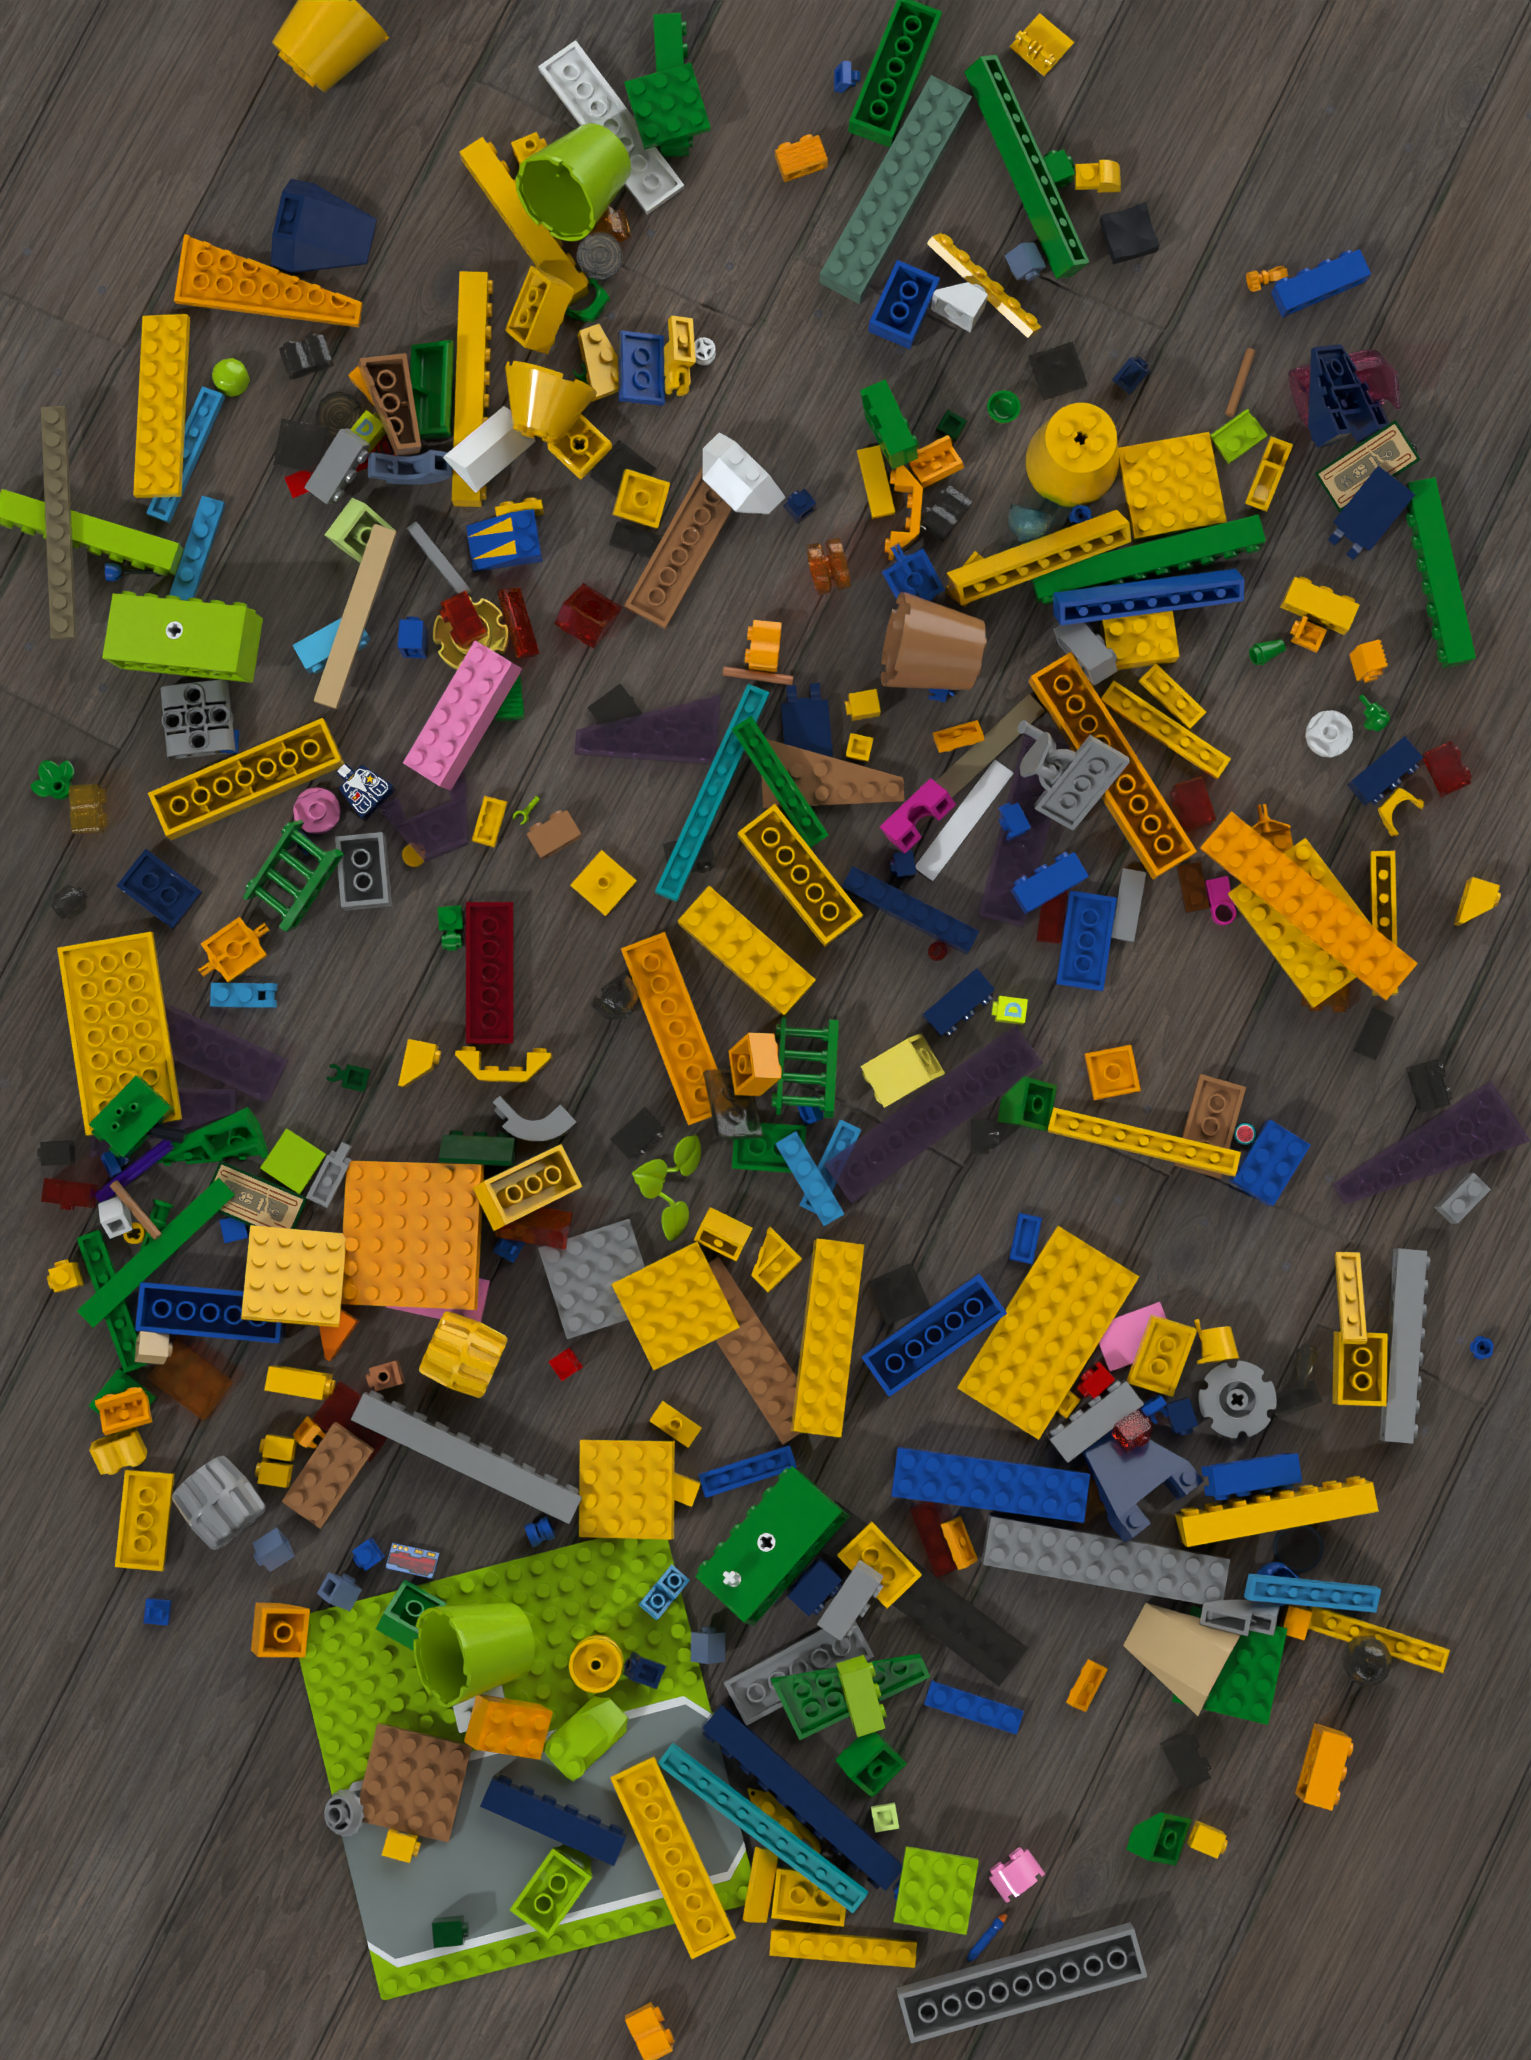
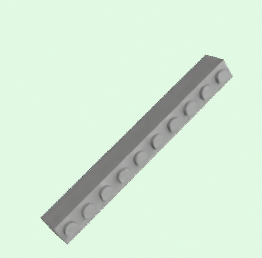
[351,1390,582,1524]

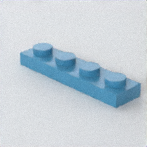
[799,1120,861,1214]
[775,1132,844,1226]

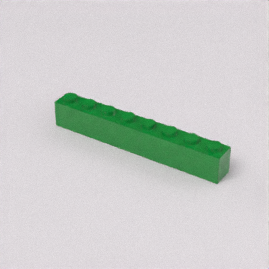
[1405,477,1476,669]

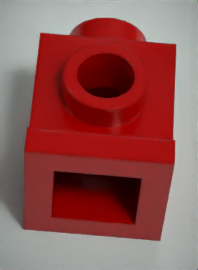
[548,1347,583,1381]
[1076,1361,1115,1399]

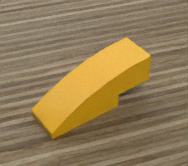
[1245,436,1293,512]

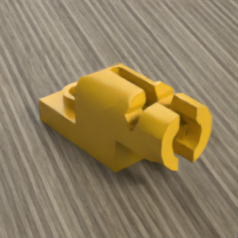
[663,316,696,396]

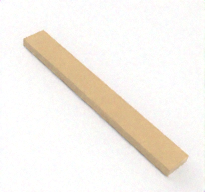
[314,524,397,709]

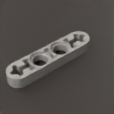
[406,521,471,597]

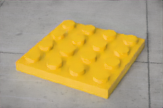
[1118,432,1227,540]
[241,1225,346,1327]
[611,1241,740,1370]
[579,1439,675,1540]

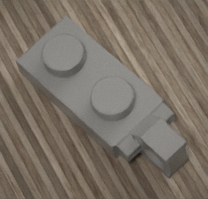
[306,1142,352,1208]

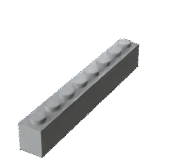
[1379,1248,1430,1444]

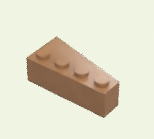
[358,353,421,456]

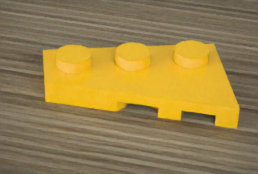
[577,323,619,402]

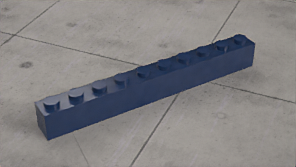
[702,1703,903,1891]

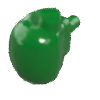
[1359,694,1390,732]

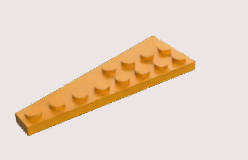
[174,234,363,328]

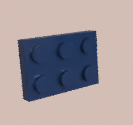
[116,849,203,930]

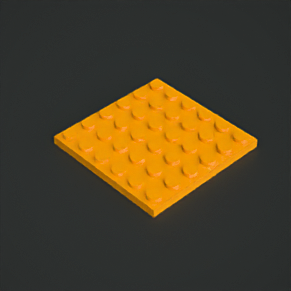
[341,1161,484,1310]

